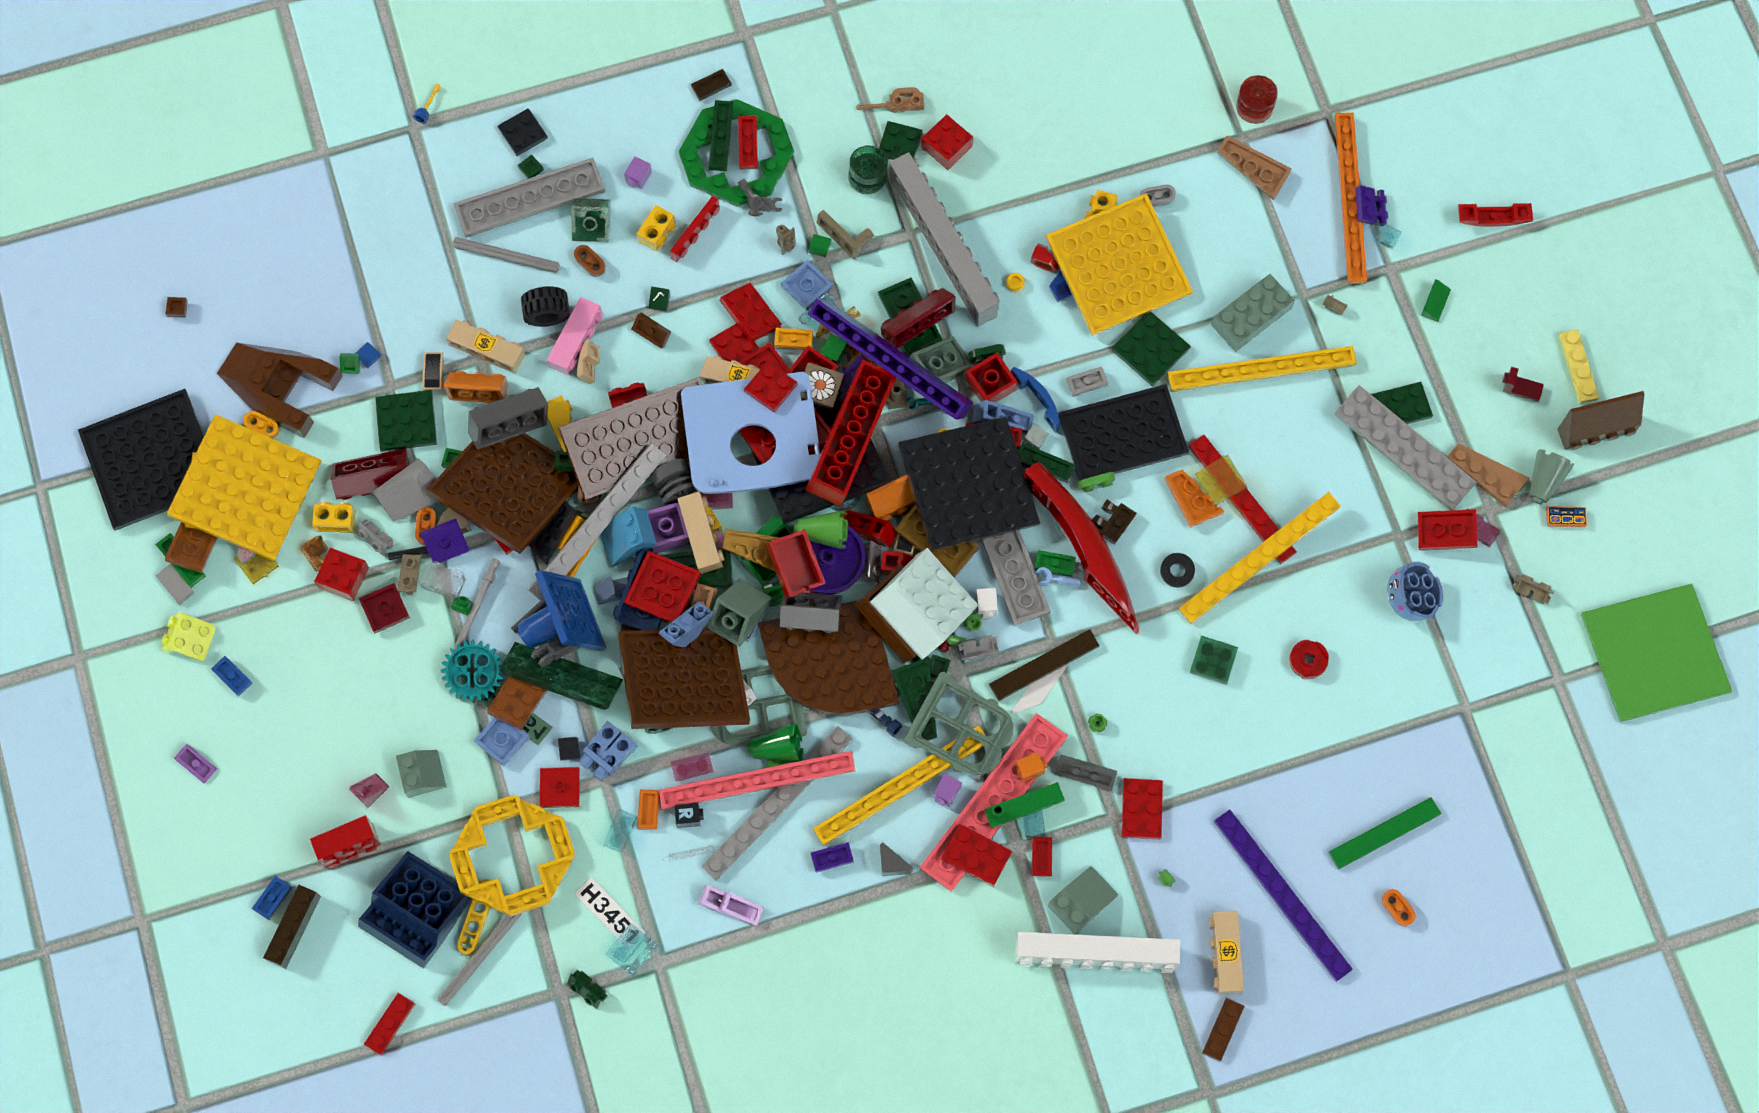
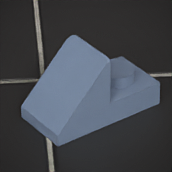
[594,577,628,605]

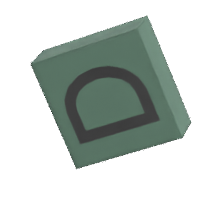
[1023,422,1049,449]

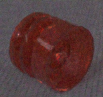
[1236,75,1278,124]

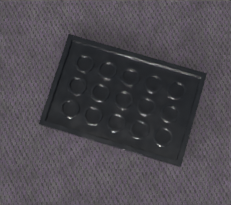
[1058,384,1189,481]

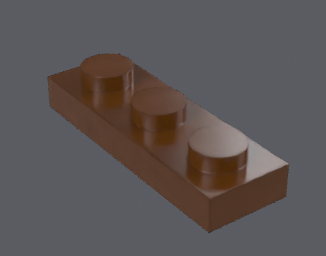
[1202,998,1245,1062]

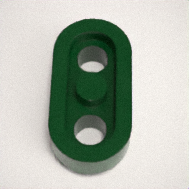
[968,344,1006,365]

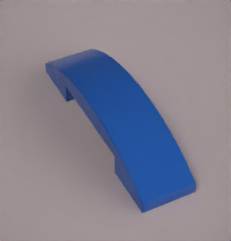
[1011,367,1059,433]

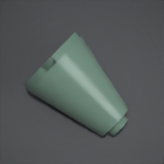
[1529,449,1574,505]

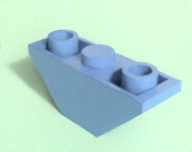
[659,601,713,647]

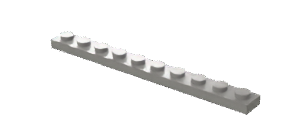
[528,443,666,602]
[702,726,853,881]

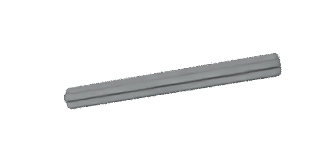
[453,237,560,273]
[437,913,522,1006]

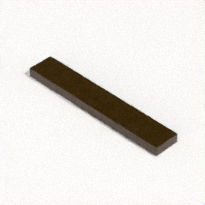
[989,629,1100,702]

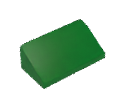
[1421,279,1451,322]

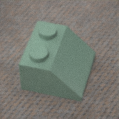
[396,750,447,798]

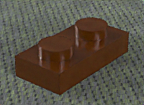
[631,312,671,349]

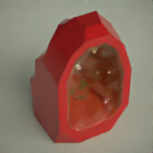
[1030,243,1060,272]

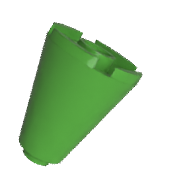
[794,510,848,549]

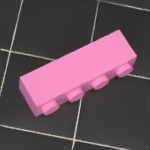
[547,297,603,375]

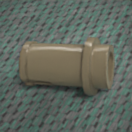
[1322,295,1348,315]

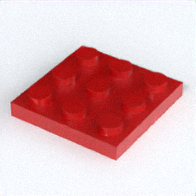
[624,550,702,623]

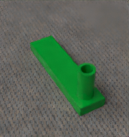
[984,782,1065,829]

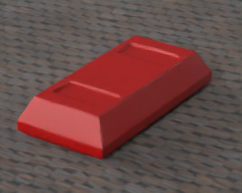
[1032,837,1052,877]

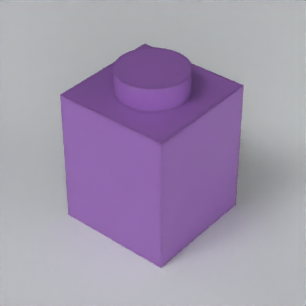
[624,156,652,189]
[933,773,962,807]

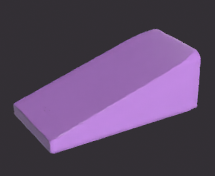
[174,744,217,783]

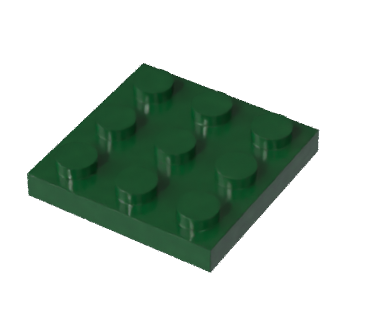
[1111,311,1191,386]
[375,390,437,452]

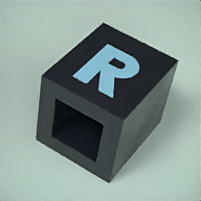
[675,803,704,828]

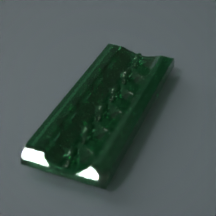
[499,642,623,710]

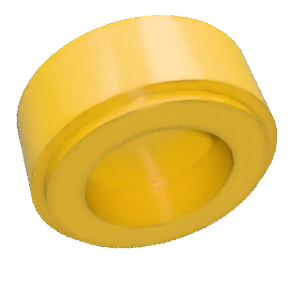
[1006,273,1025,292]

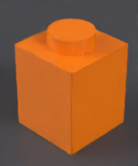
[1015,752,1047,783]

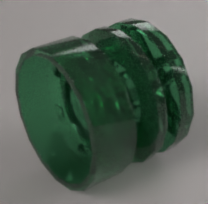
[848,145,888,194]

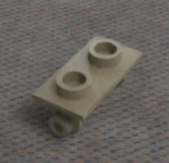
[776,225,796,255]
[397,554,421,595]
[1512,574,1554,604]

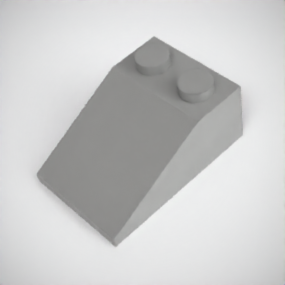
[372,459,437,522]

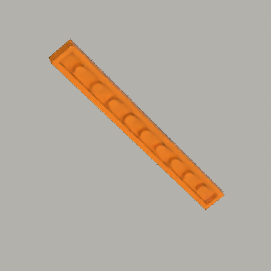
[1334,112,1367,284]

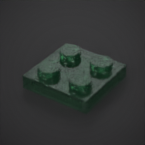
[1189,635,1238,685]

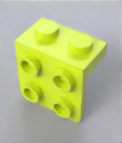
[161,612,215,661]

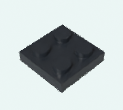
[497,108,548,156]

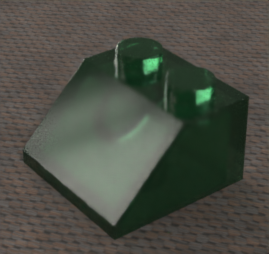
[571,198,611,242]

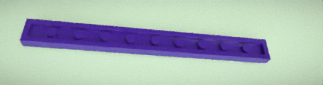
[1214,809,1353,982]

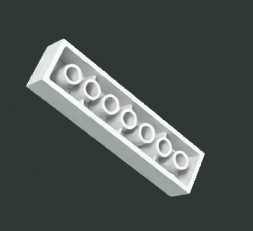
[1016,932,1180,973]

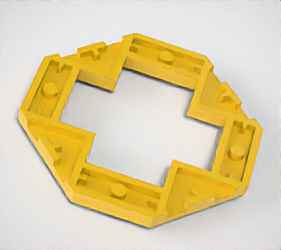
[449,795,575,917]

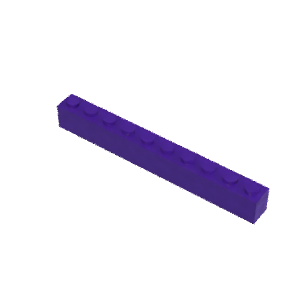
[808,298,974,420]

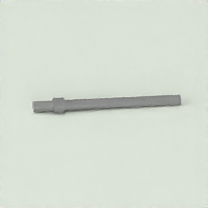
[451,558,500,655]

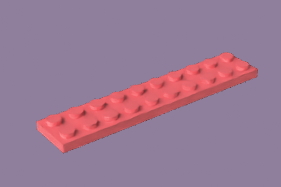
[920,713,1068,892]

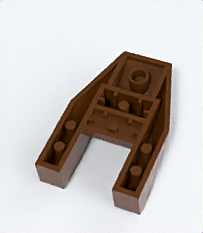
[217,342,343,438]

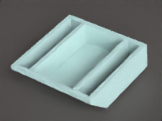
[870,548,978,659]

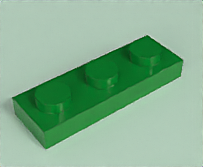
[155,533,206,588]

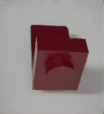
[1502,367,1544,402]

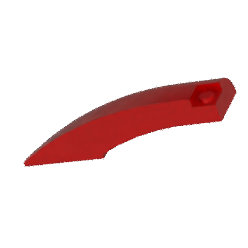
[1024,462,1139,635]

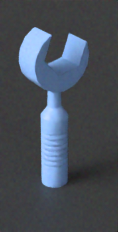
[1034,567,1080,586]

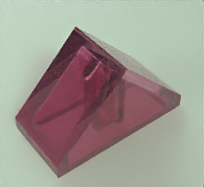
[349,773,389,808]

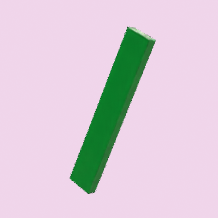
[1328,797,1441,870]

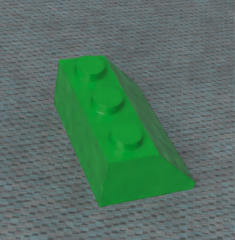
[734,515,794,586]

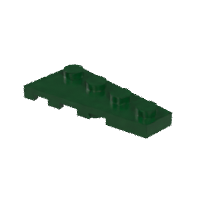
[892,657,937,741]

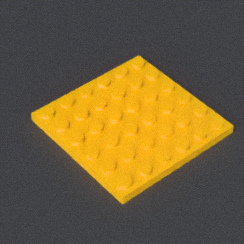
[1045,193,1193,336]
[167,414,322,561]

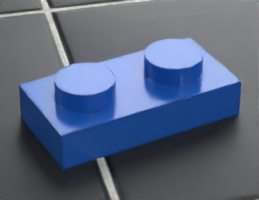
[211,656,253,697]
[252,876,293,920]

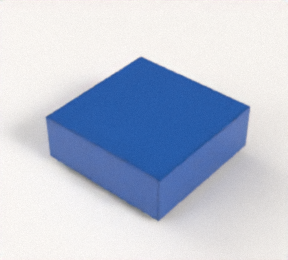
[355,342,381,368]

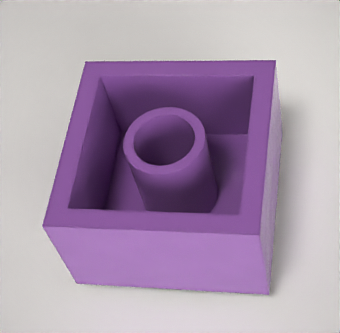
[647,502,691,554]

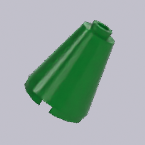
[747,723,803,762]

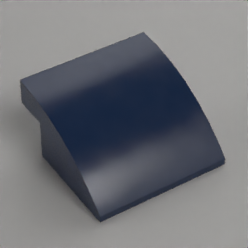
[358,851,471,969]

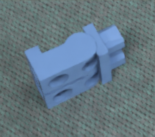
[579,720,638,782]

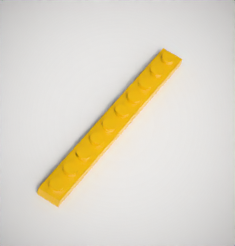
[1167,346,1356,392]
[1179,492,1341,624]
[813,725,985,846]

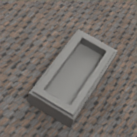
[155,564,195,605]

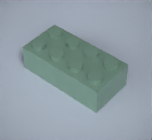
[1211,274,1295,352]

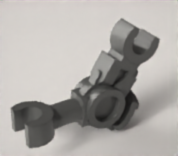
[737,178,782,216]

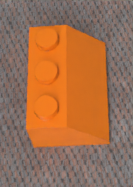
[444,371,508,403]
[866,475,916,522]

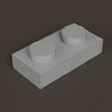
[1066,366,1108,397]

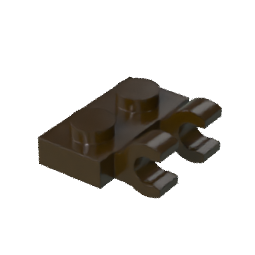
[1092,499,1137,545]

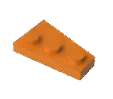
[1164,470,1225,528]

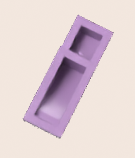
[697,885,764,926]

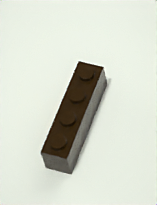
[263,885,321,969]

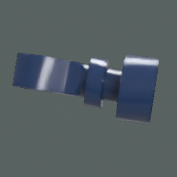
[870,709,902,737]

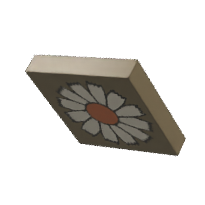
[800,363,844,409]

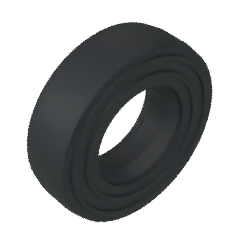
[1160,553,1195,588]

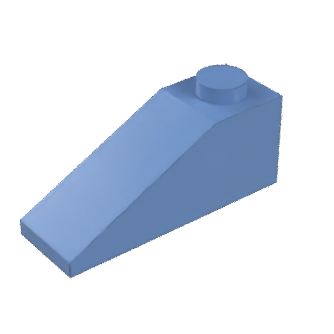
[972,400,1034,433]

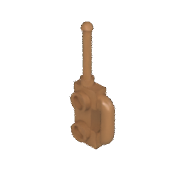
[856,87,924,113]

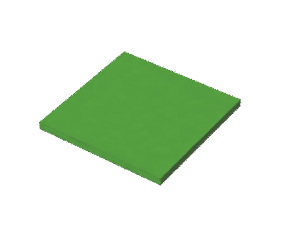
[1581,583,1732,722]

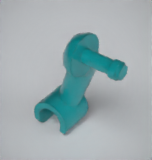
[906,397,947,414]

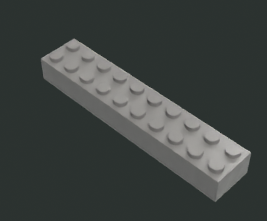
[889,152,1000,327]

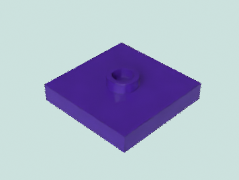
[420,518,470,565]

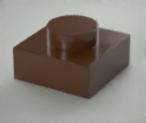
[165,297,188,318]

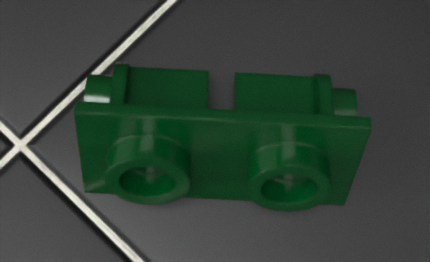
[567,970,608,1009]

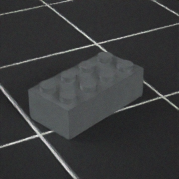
[468,387,548,450]

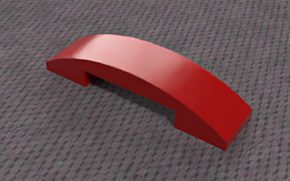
[1458,203,1533,227]

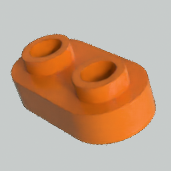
[415,507,437,545]
[1382,889,1416,927]

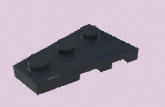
[529,501,578,564]

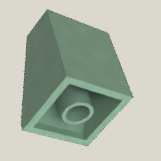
[707,579,772,647]

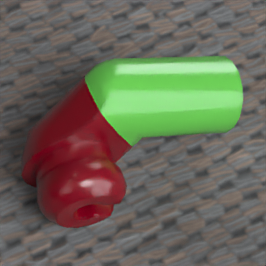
[938,635,967,653]

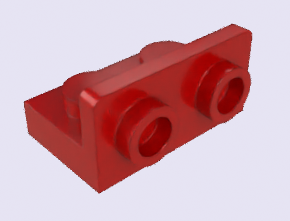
[608,382,648,408]

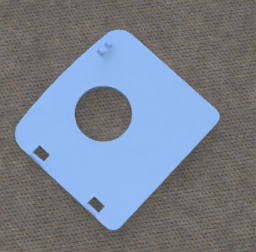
[681,372,820,494]

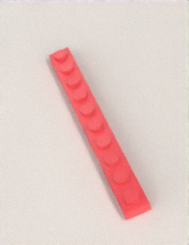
[659,751,856,810]

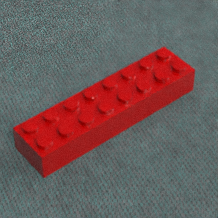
[805,360,896,506]

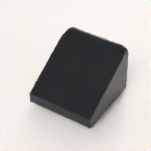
[558,737,580,761]

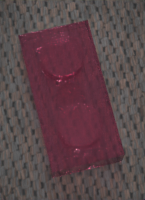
[671,752,714,782]

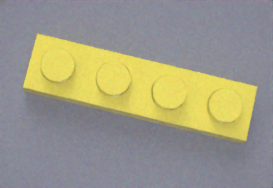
[1559,329,1599,404]

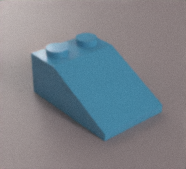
[601,507,657,567]

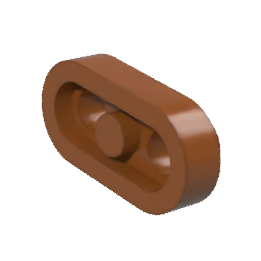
[574,245,606,277]

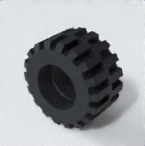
[521,286,570,327]

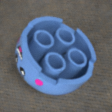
[1387,562,1443,621]

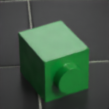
[820,334,849,364]

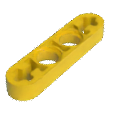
[457,879,491,956]

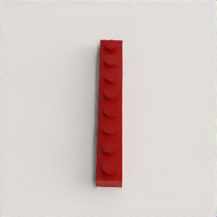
[1188,434,1297,564]

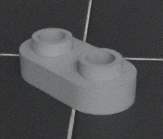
[1140,185,1176,207]

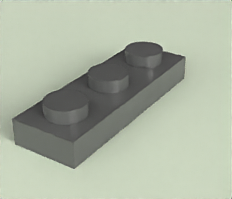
[1055,755,1117,791]

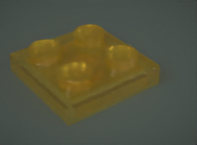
[1195,454,1248,507]

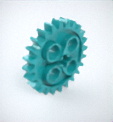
[441,639,505,703]

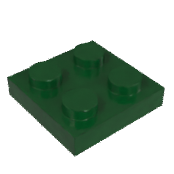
[877,121,923,160]

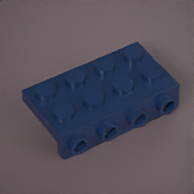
[613,548,684,631]

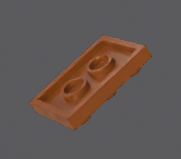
[165,522,218,573]
[487,667,550,730]

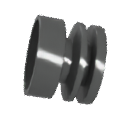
[651,459,699,506]

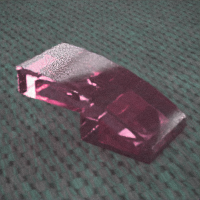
[1466,508,1500,548]

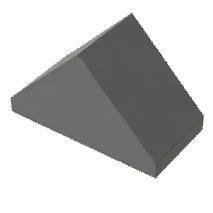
[880,842,913,876]

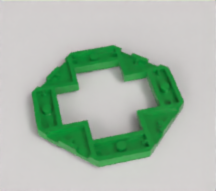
[679,99,794,207]

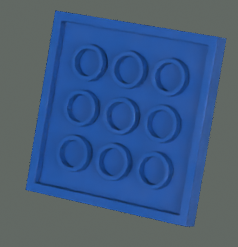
[518,570,607,651]

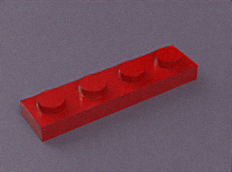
[670,195,720,262]

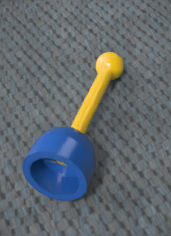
[413,84,441,124]

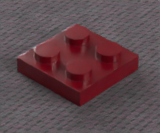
[359,583,410,634]

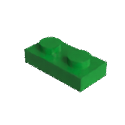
[1034,550,1076,577]

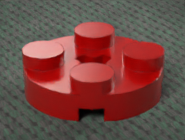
[1289,640,1329,679]

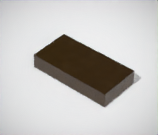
[691,69,732,101]

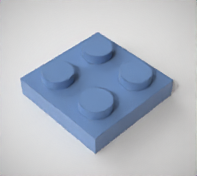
[781,260,833,311]
[474,717,530,767]

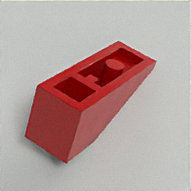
[843,508,897,548]

